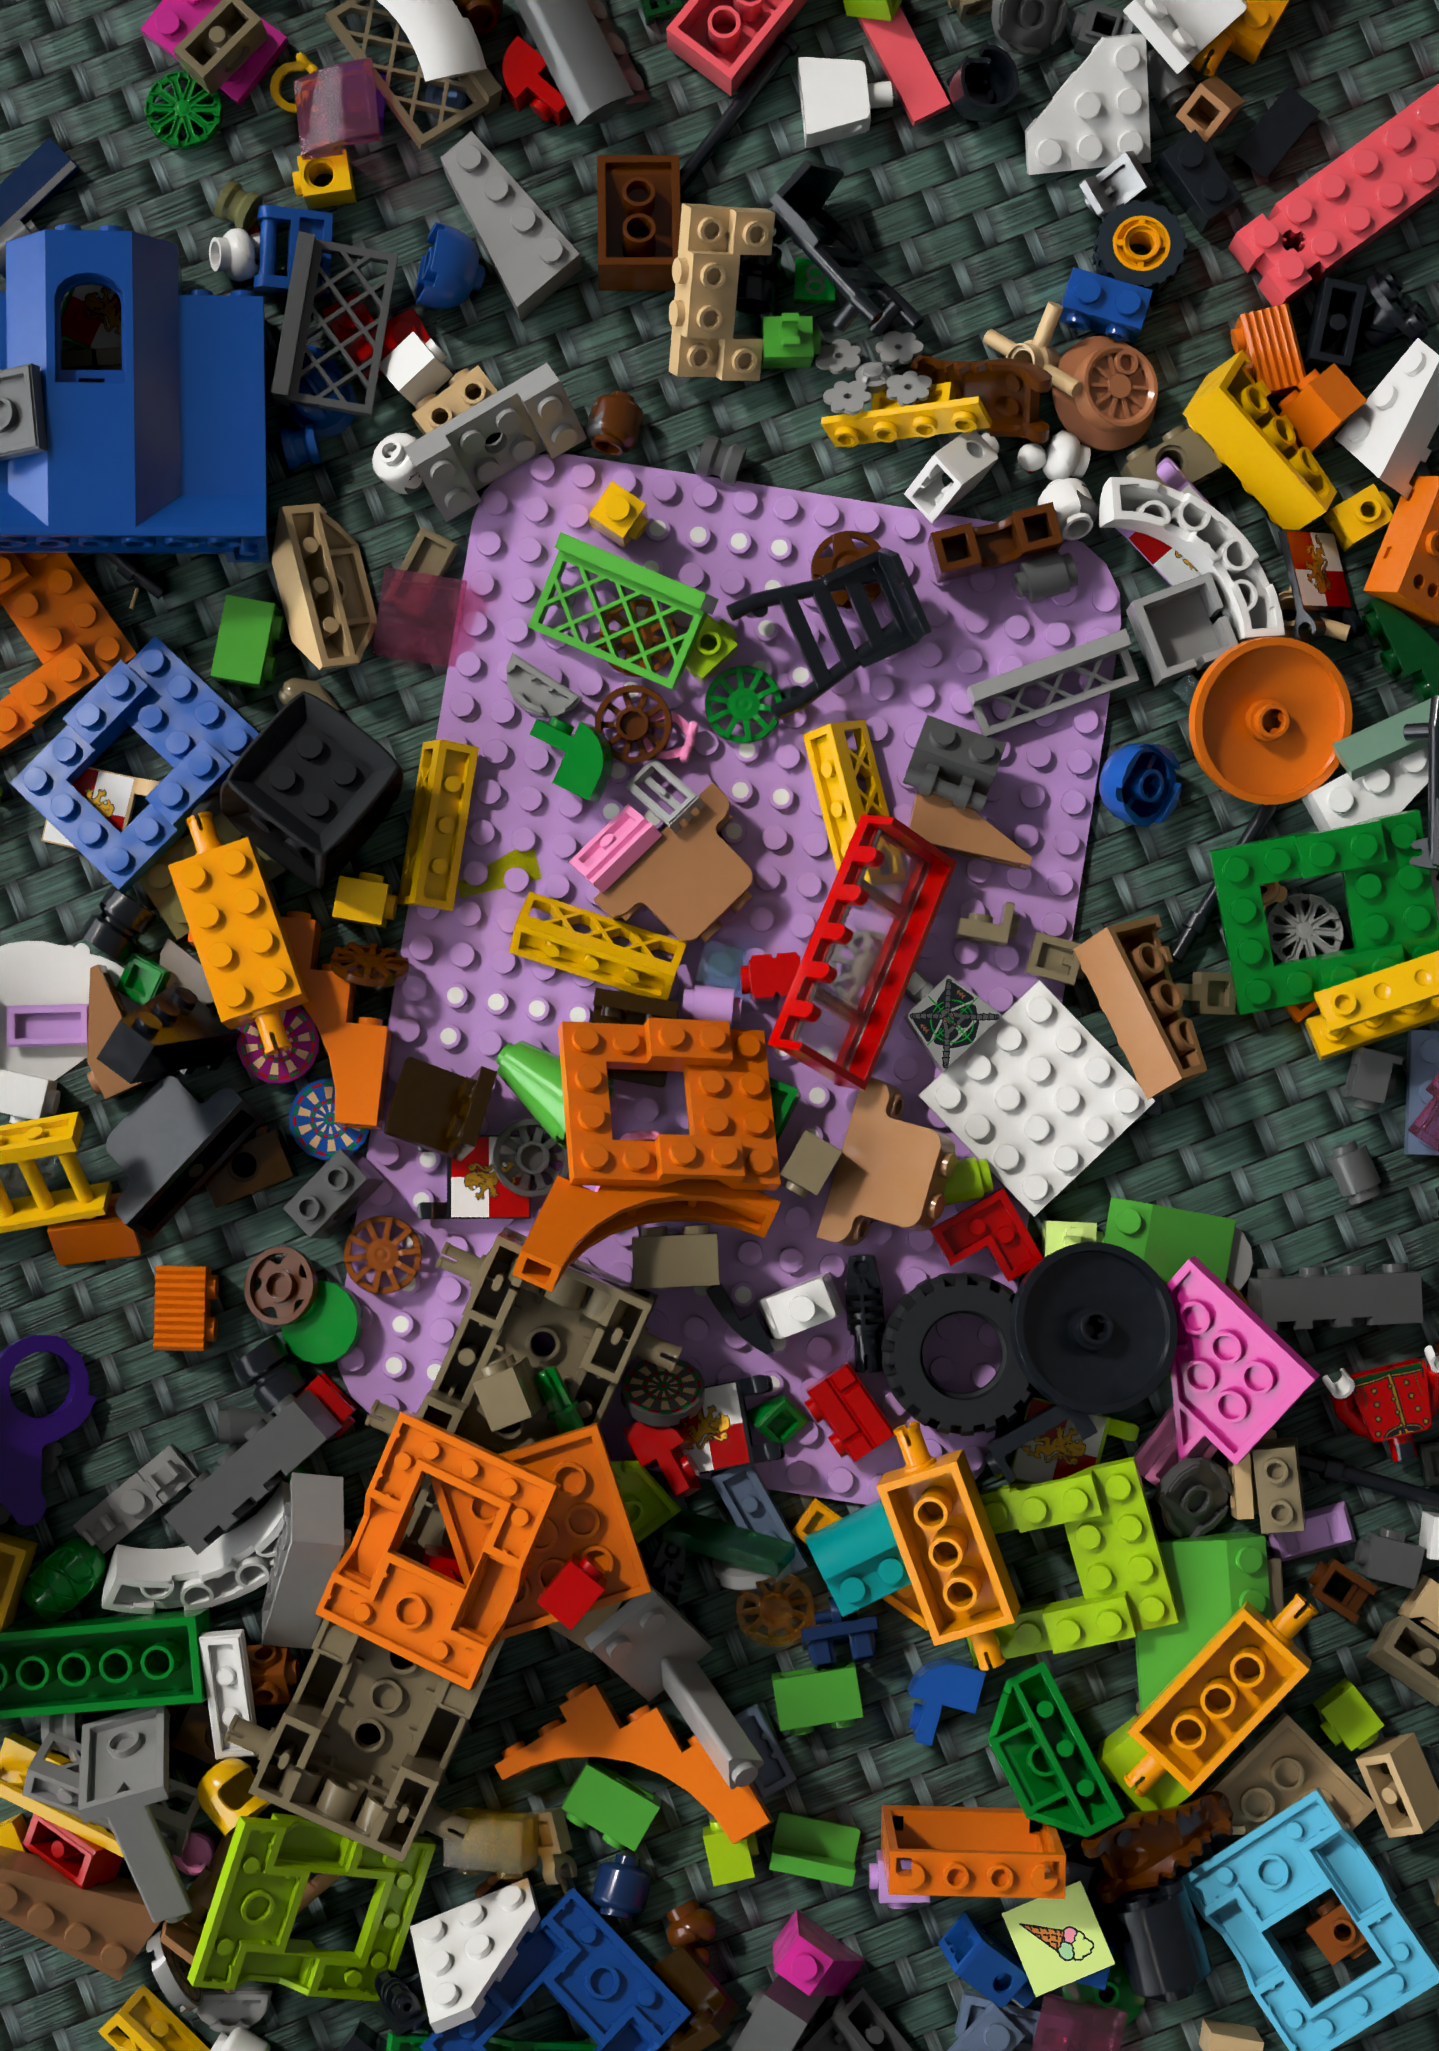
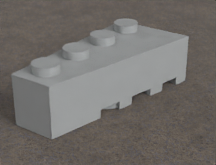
[440,131,582,322]
[262,1472,351,1649]

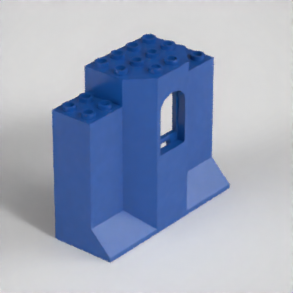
[0,224,269,563]

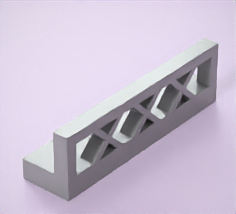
[966,628,1139,737]
[22,1731,201,1857]

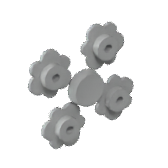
[815,331,932,415]

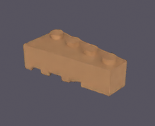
[1073,914,1208,1099]
[0,1846,161,1981]

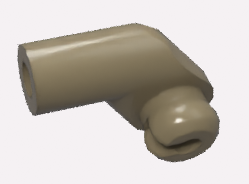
[278,678,341,712]

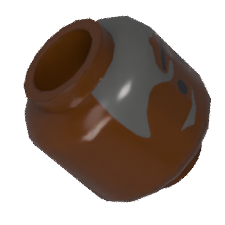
[585,391,644,456]

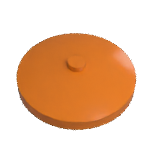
[1189,636,1353,805]

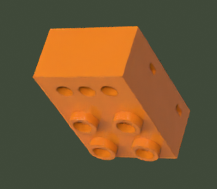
[1363,476,1439,626]

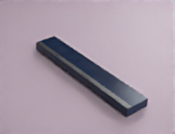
[0,137,80,234]

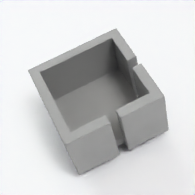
[1126,572,1238,687]

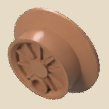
[1052,336,1158,451]

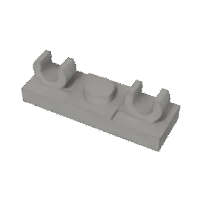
[73,1444,198,1554]

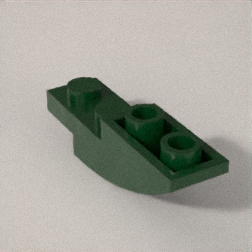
[1362,598,1439,703]

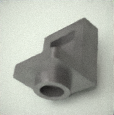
[1079,151,1154,218]

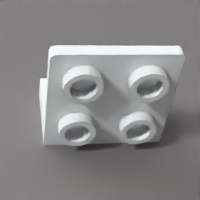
[1123,0,1248,74]

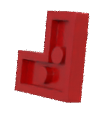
[322,291,430,386]
[930,1188,1043,1282]

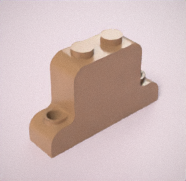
[593,782,753,944]
[816,1077,957,1246]

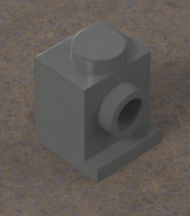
[1343,1047,1403,1113]

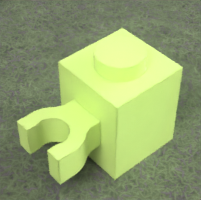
[1041,1220,1104,1258]

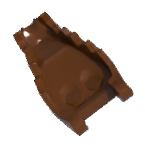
[910,355,1052,443]
[1081,1791,1234,1904]

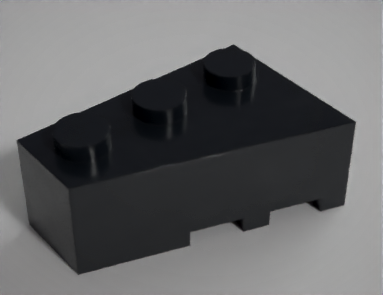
[96,983,241,1084]

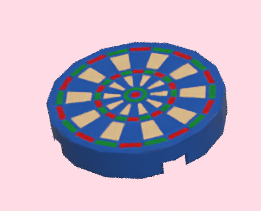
[289,1078,371,1160]

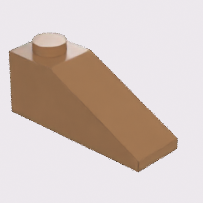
[908,790,1032,870]
[87,965,153,1100]

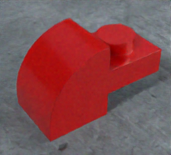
[502,36,571,127]
[622,1422,702,1497]

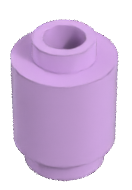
[682,985,742,1029]

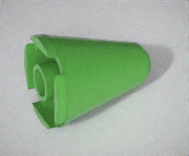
[496,1041,614,1149]

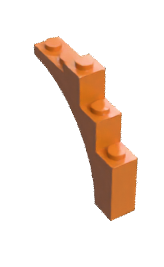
[188,911,393,1131]
[512,1175,781,1292]
[494,1682,774,1844]

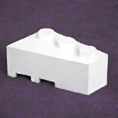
[1335,338,1439,498]
[1301,746,1428,831]

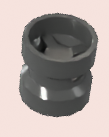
[695,434,747,486]

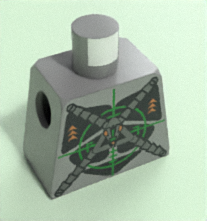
[904,969,1002,1073]

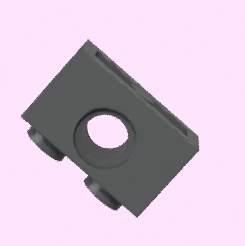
[283,1149,385,1239]

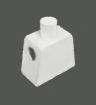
[797,57,893,148]
[904,430,1000,524]
[756,1272,845,1339]

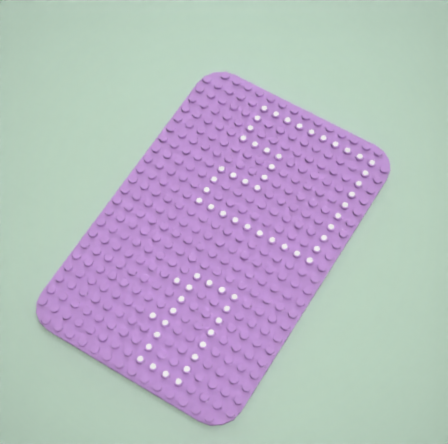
[338,454,1121,1508]

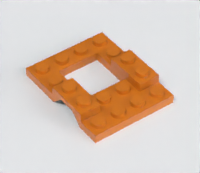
[0,553,138,755]
[558,1018,781,1191]
[315,1411,561,1690]

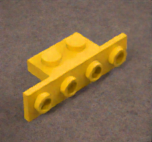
[821,382,992,448]

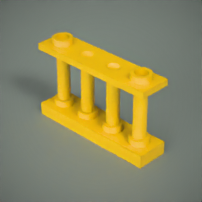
[1305,950,1439,1061]
[0,1111,112,1233]

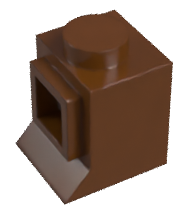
[1307,1557,1378,1623]

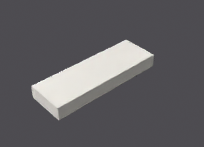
[199,1629,258,1760]

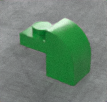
[529,716,613,802]

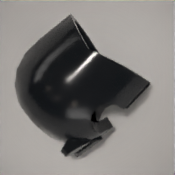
[946,44,1020,122]

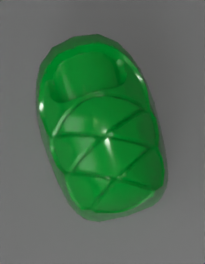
[22,1537,108,1622]

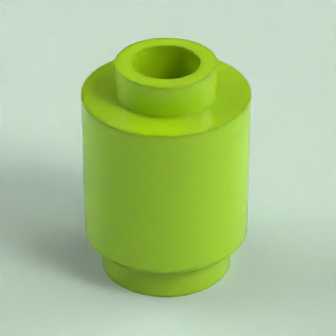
[943,1156,993,1206]

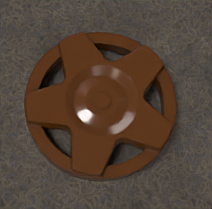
[811,531,882,609]
[244,1247,319,1326]

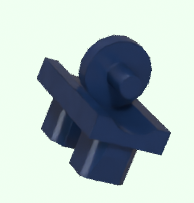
[801,1597,878,1670]

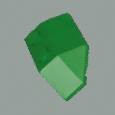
[987,1661,1125,1838]

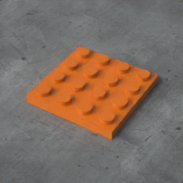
[430,1422,652,1640]

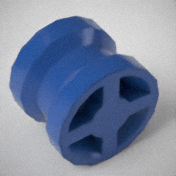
[280,422,322,470]

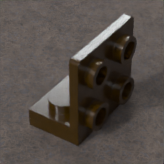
[592,988,680,1088]
[383,1057,497,1162]
[649,1944,740,2051]

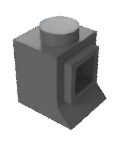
[1070,1,1134,57]

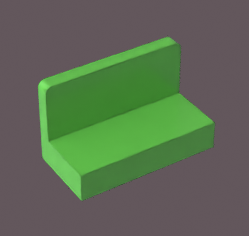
[769,1811,860,1887]

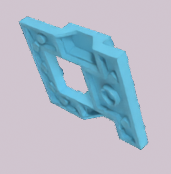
[1182,1787,1439,2051]

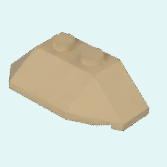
[272,503,378,670]

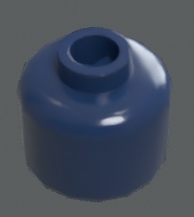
[592,1854,652,1921]

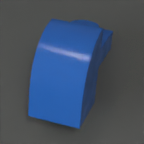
[907,1658,986,1746]

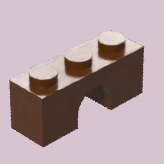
[927,502,1063,583]

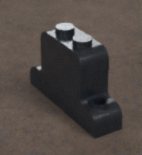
[106,1076,265,1241]

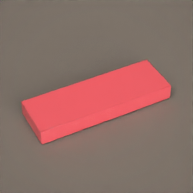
[858,6,950,127]

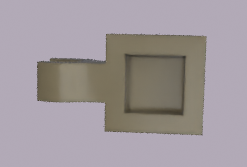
[1173,972,1236,1015]
[522,1807,577,1885]

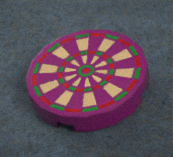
[237,1006,321,1084]

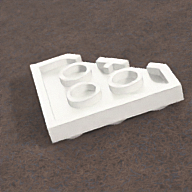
[1025,33,1151,175]
[410,1878,541,2034]

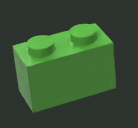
[210,595,285,691]
[771,1660,864,1735]
[562,1757,661,1852]

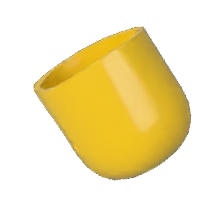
[197,1758,271,1837]

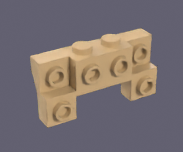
[669,203,775,381]

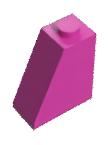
[772,1910,865,1996]

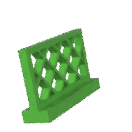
[528,532,719,691]

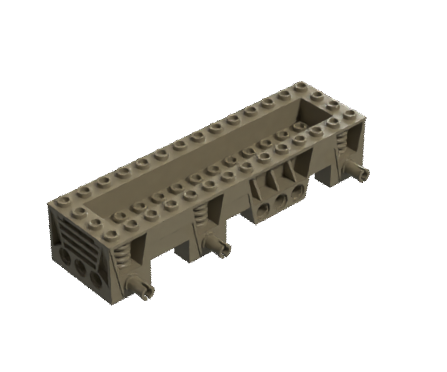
[223,1227,683,1862]

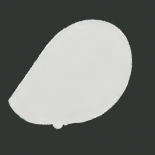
[0,941,142,1081]

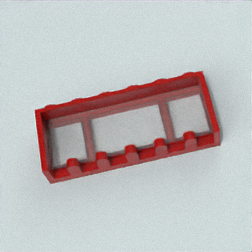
[767,814,957,1091]

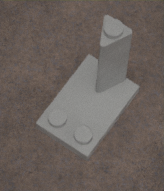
[584,1585,764,1789]
[78,1705,194,1923]

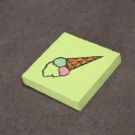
[1002,1880,1115,1997]

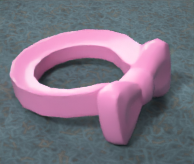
[643,711,699,764]

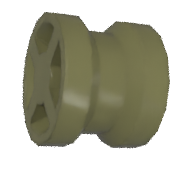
[214,180,263,232]

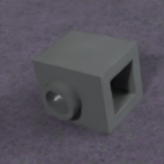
[1354,1527,1425,1589]

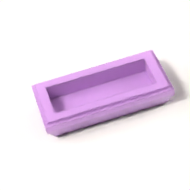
[7,1004,89,1047]
[1267,1501,1356,1562]

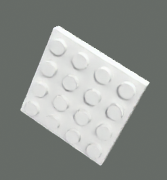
[918,980,1155,1216]

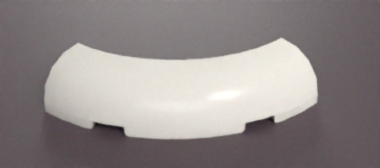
[377,0,487,82]
[1099,477,1285,643]
[102,1481,291,1614]

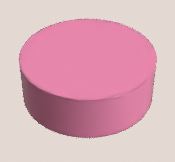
[173,1830,217,1875]

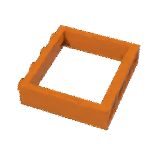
[881,1805,1066,1899]

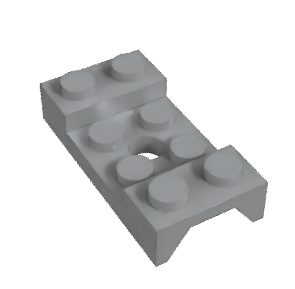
[404,363,587,522]

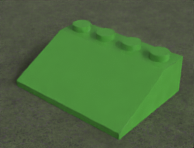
[1103,1197,1236,1379]
[1135,1531,1278,1713]

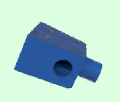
[938,1911,1035,2008]

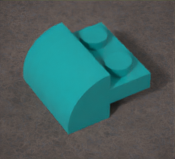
[804,1500,911,1617]

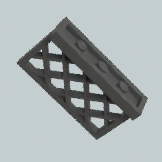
[271,231,398,418]

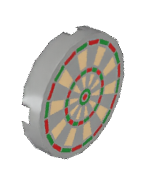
[146,1930,204,2014]

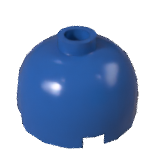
[415,222,485,310]
[1099,743,1182,827]

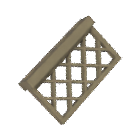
[325,0,503,150]

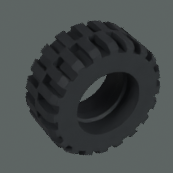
[880,1272,1035,1436]

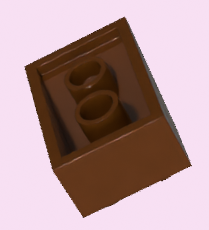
[597,155,681,291]

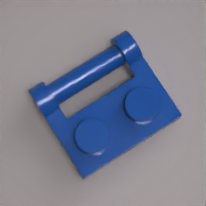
[254,205,333,298]

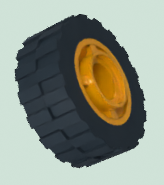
[1092,200,1187,297]

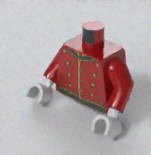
[1322,1345,1439,1462]

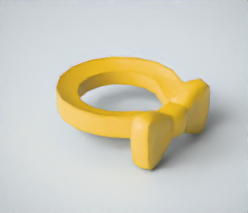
[270,52,330,113]

